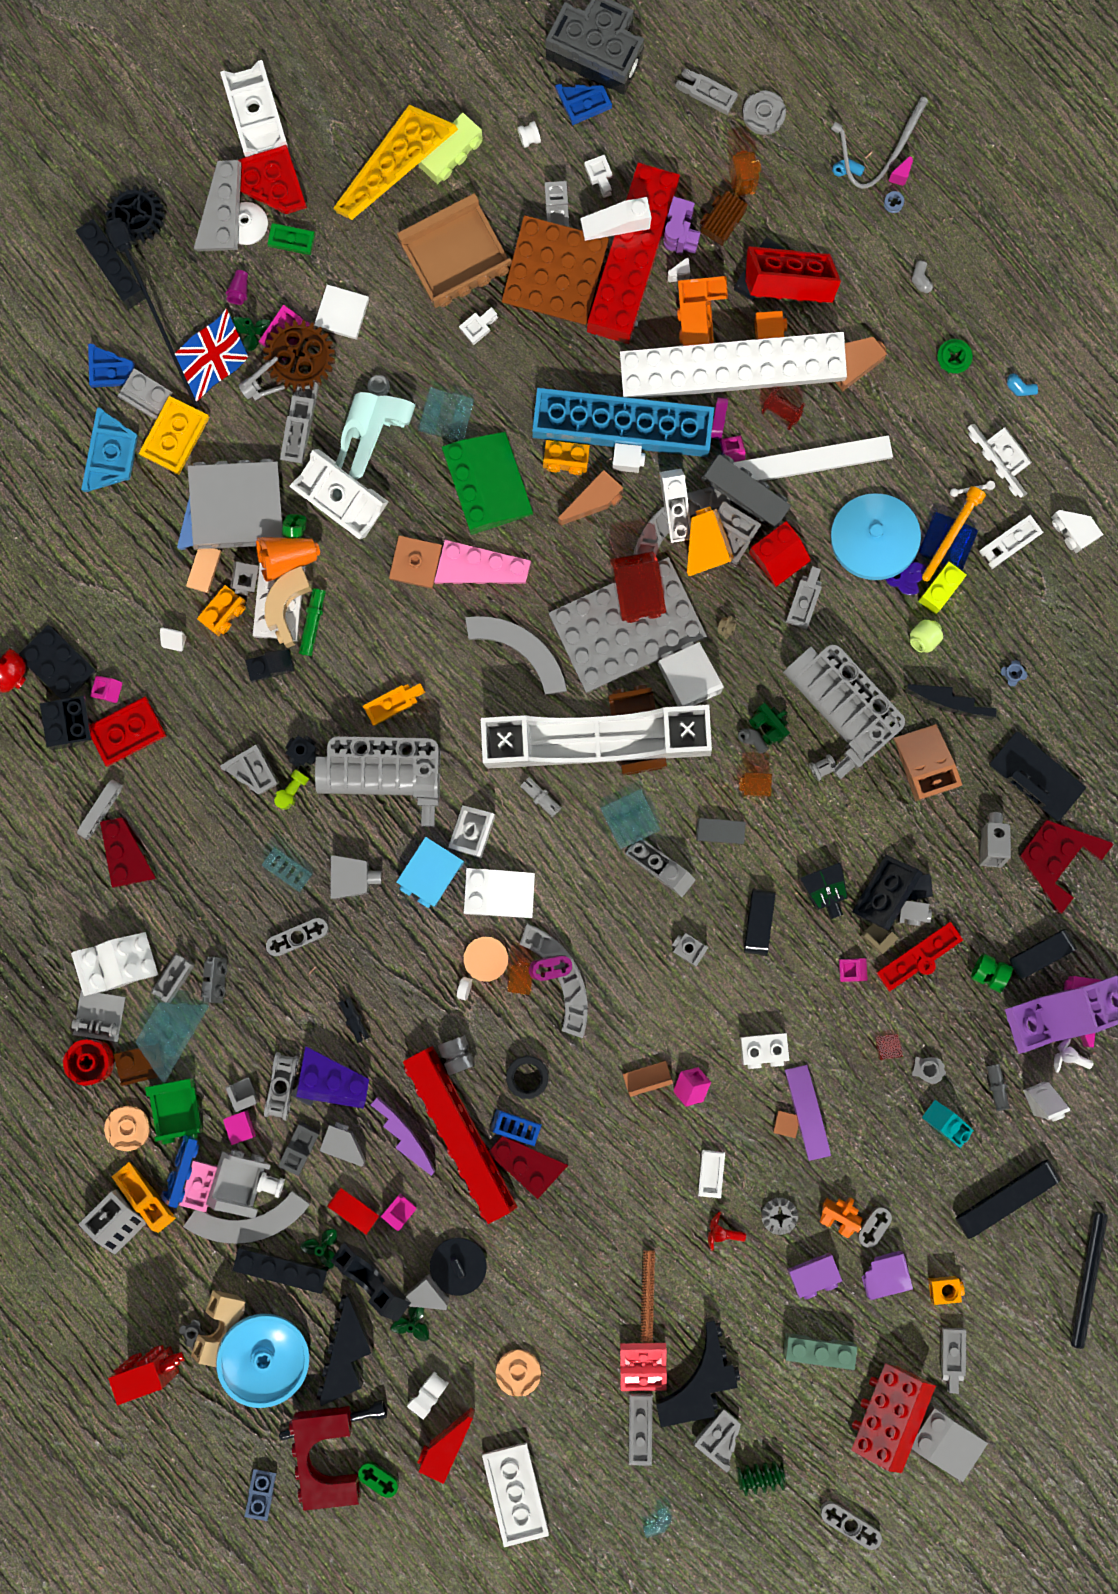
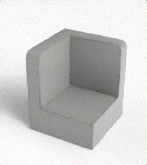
[225,1078,260,1112]

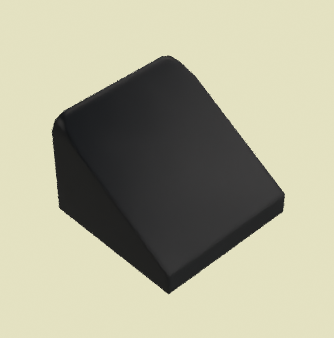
[910,874,933,900]

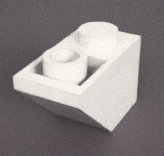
[1051,510,1103,553]

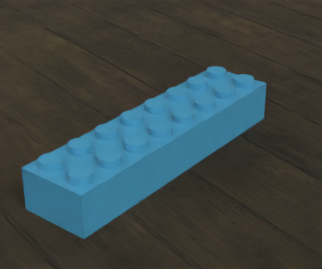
[532,388,714,457]

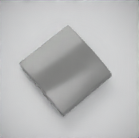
[718,501,761,565]

